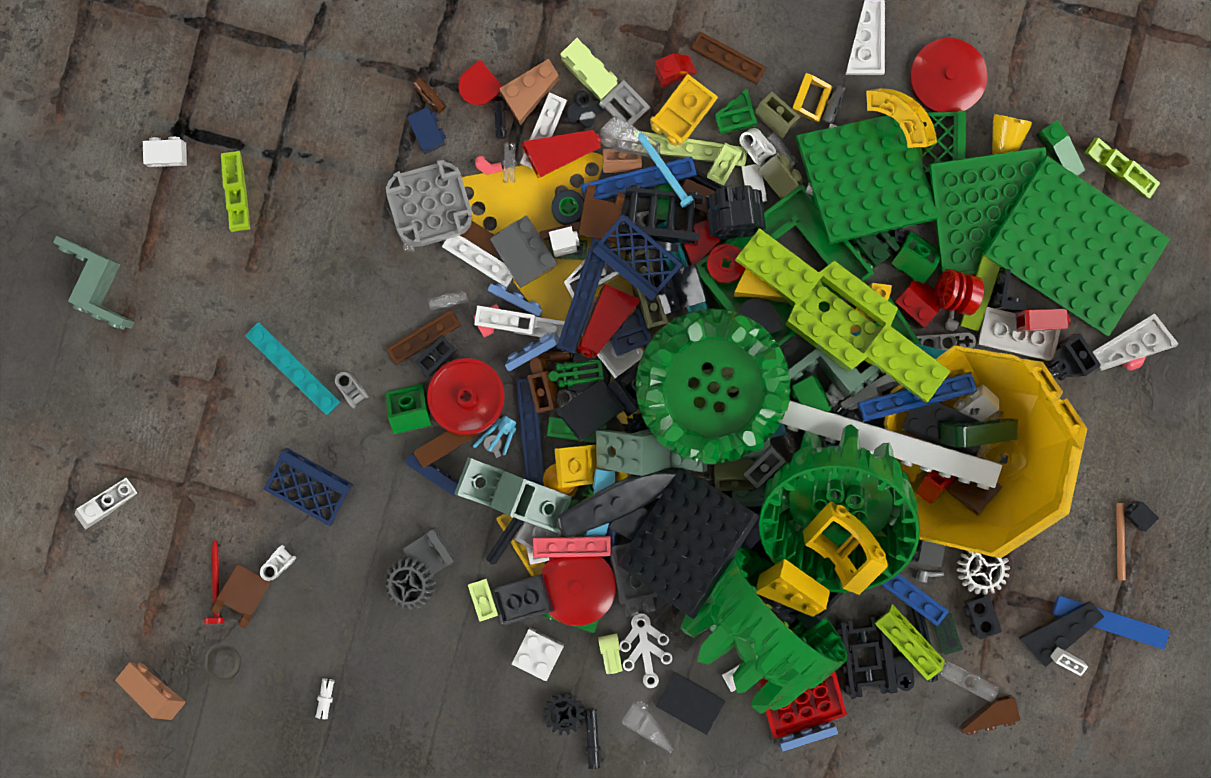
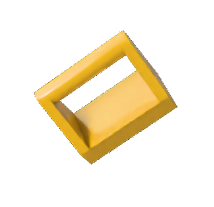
[792,73,833,122]

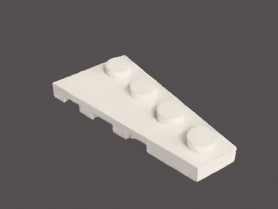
[845,0,885,75]
[1093,314,1178,371]

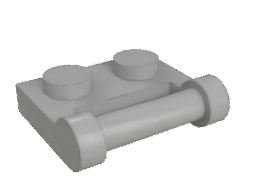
[599,80,650,132]

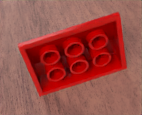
[756,672,847,739]

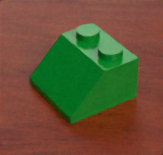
[891,231,940,284]
[791,374,833,412]
[386,383,431,434]

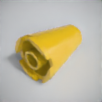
[992,114,1032,154]

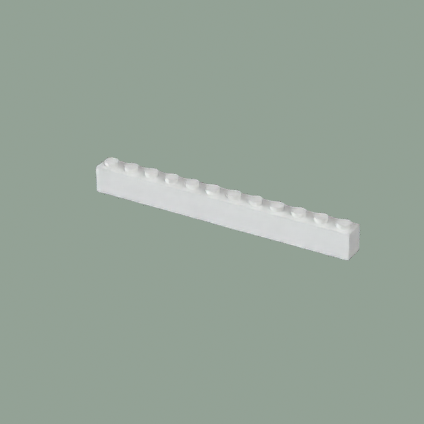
[781,400,1002,490]

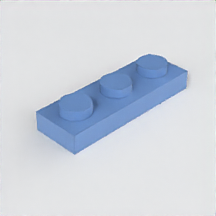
[488,283,543,317]
[505,332,559,371]
[778,722,838,751]

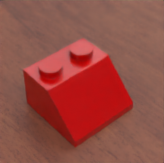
[894,280,940,329]

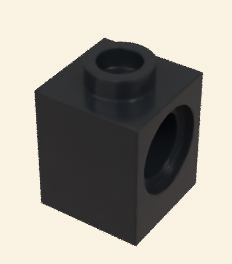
[1124,501,1159,532]

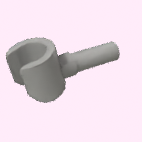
[945,311,959,332]
[916,570,944,582]

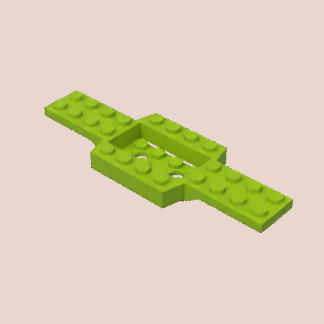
[735,228,951,403]

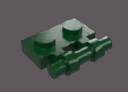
[851,231,901,268]

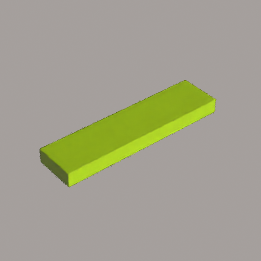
[960,252,1000,331]

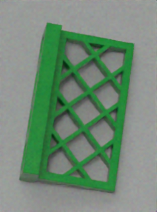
[918,111,966,189]

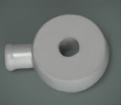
[484,434,502,458]

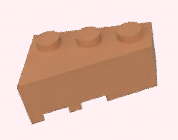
[499,59,559,125]
[115,662,186,720]

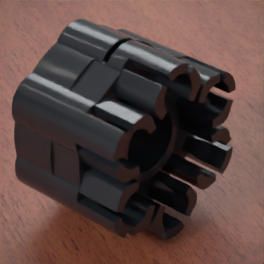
[705,185,766,240]

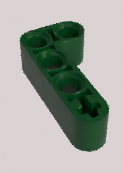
[940,418,1018,447]

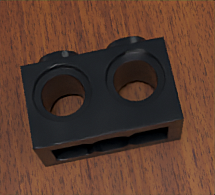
[963,594,1002,640]

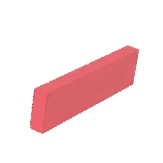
[533,536,611,558]

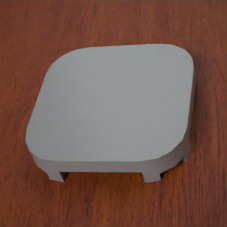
[386,160,472,247]

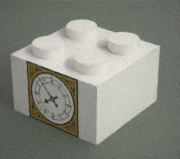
[512,627,564,681]

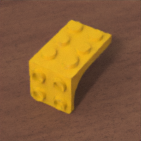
[650,74,718,147]
[554,445,631,488]

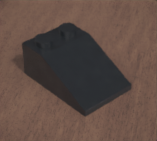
[607,360,640,417]

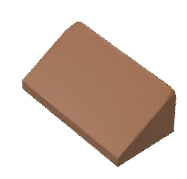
[603,148,642,173]

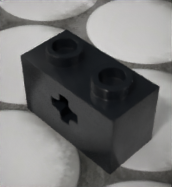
[415,335,458,377]

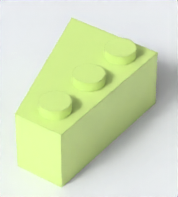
[561,38,618,102]

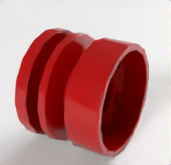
[934,269,984,316]

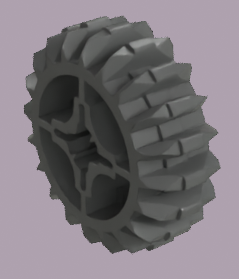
[384,558,436,610]

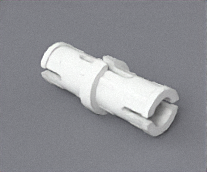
[315,678,334,719]

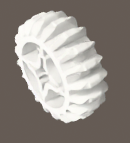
[957,551,1010,595]

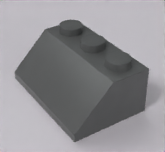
[490,216,557,288]

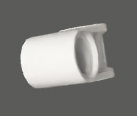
[739,128,776,166]
[260,545,296,581]

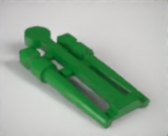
[549,360,603,388]

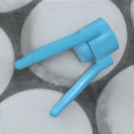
[473,415,516,455]

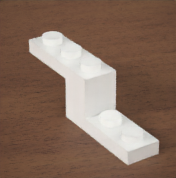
[474,306,565,338]

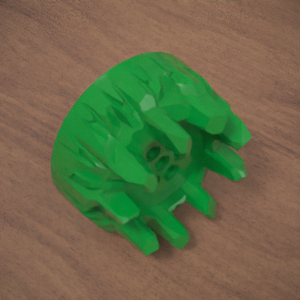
[636,309,790,464]
[759,424,920,593]
[681,546,847,714]

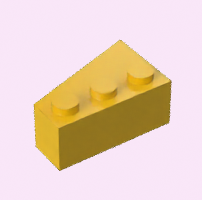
[734,269,789,303]
[756,559,830,617]

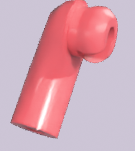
[475,156,503,175]
[1122,356,1147,371]

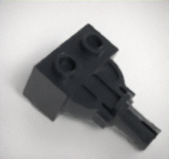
[1048,333,1101,381]

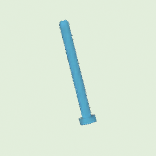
[638,133,694,208]

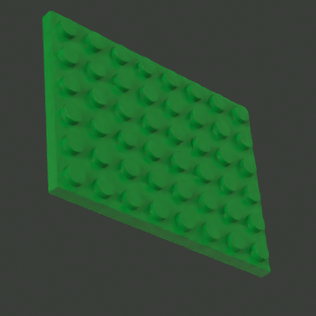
[983,156,1170,337]

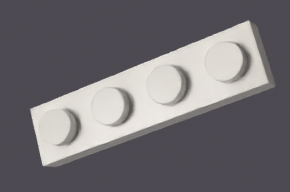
[520,92,567,169]
[442,236,513,287]

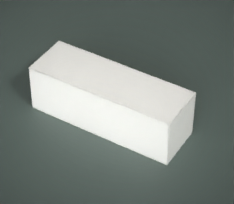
[1050,647,1088,676]

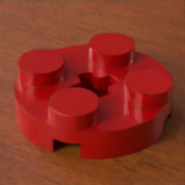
[707,244,745,284]

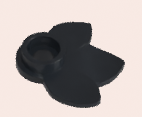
[567,91,604,128]

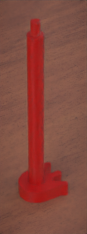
[204,540,224,624]

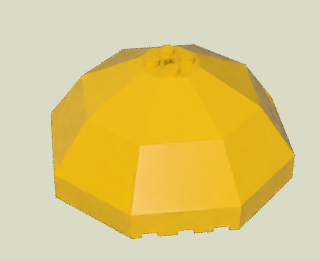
[884,345,1087,558]

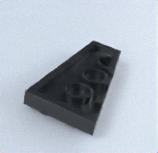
[1019,601,1104,667]

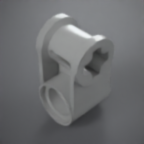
[335,372,369,409]

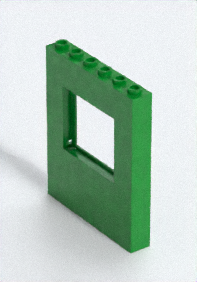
[696,184,874,347]

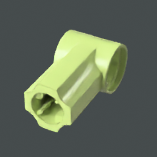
[598,633,623,674]

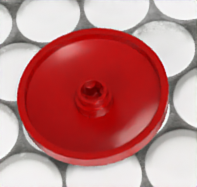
[910,38,987,112]
[427,358,505,435]
[541,556,616,626]

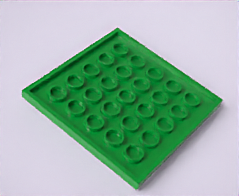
[795,115,939,244]
[929,147,1046,275]

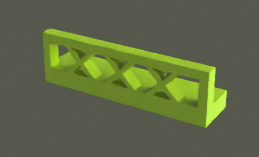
[875,604,945,681]

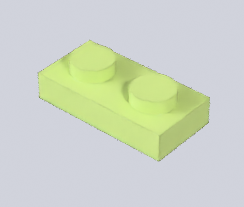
[707,143,742,186]
[468,578,498,621]

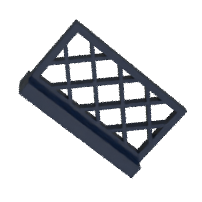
[592,214,683,301]
[264,448,354,526]

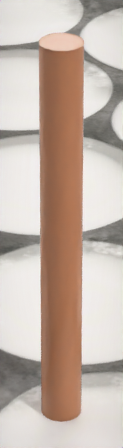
[1116,503,1126,580]

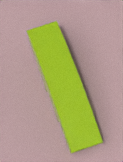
[1084,138,1160,199]
[221,151,250,232]

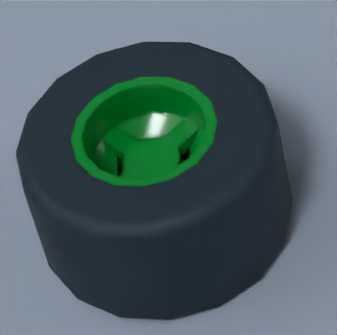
[551,190,584,225]

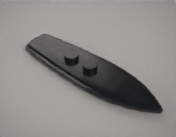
[557,470,677,538]

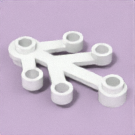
[620,613,672,688]

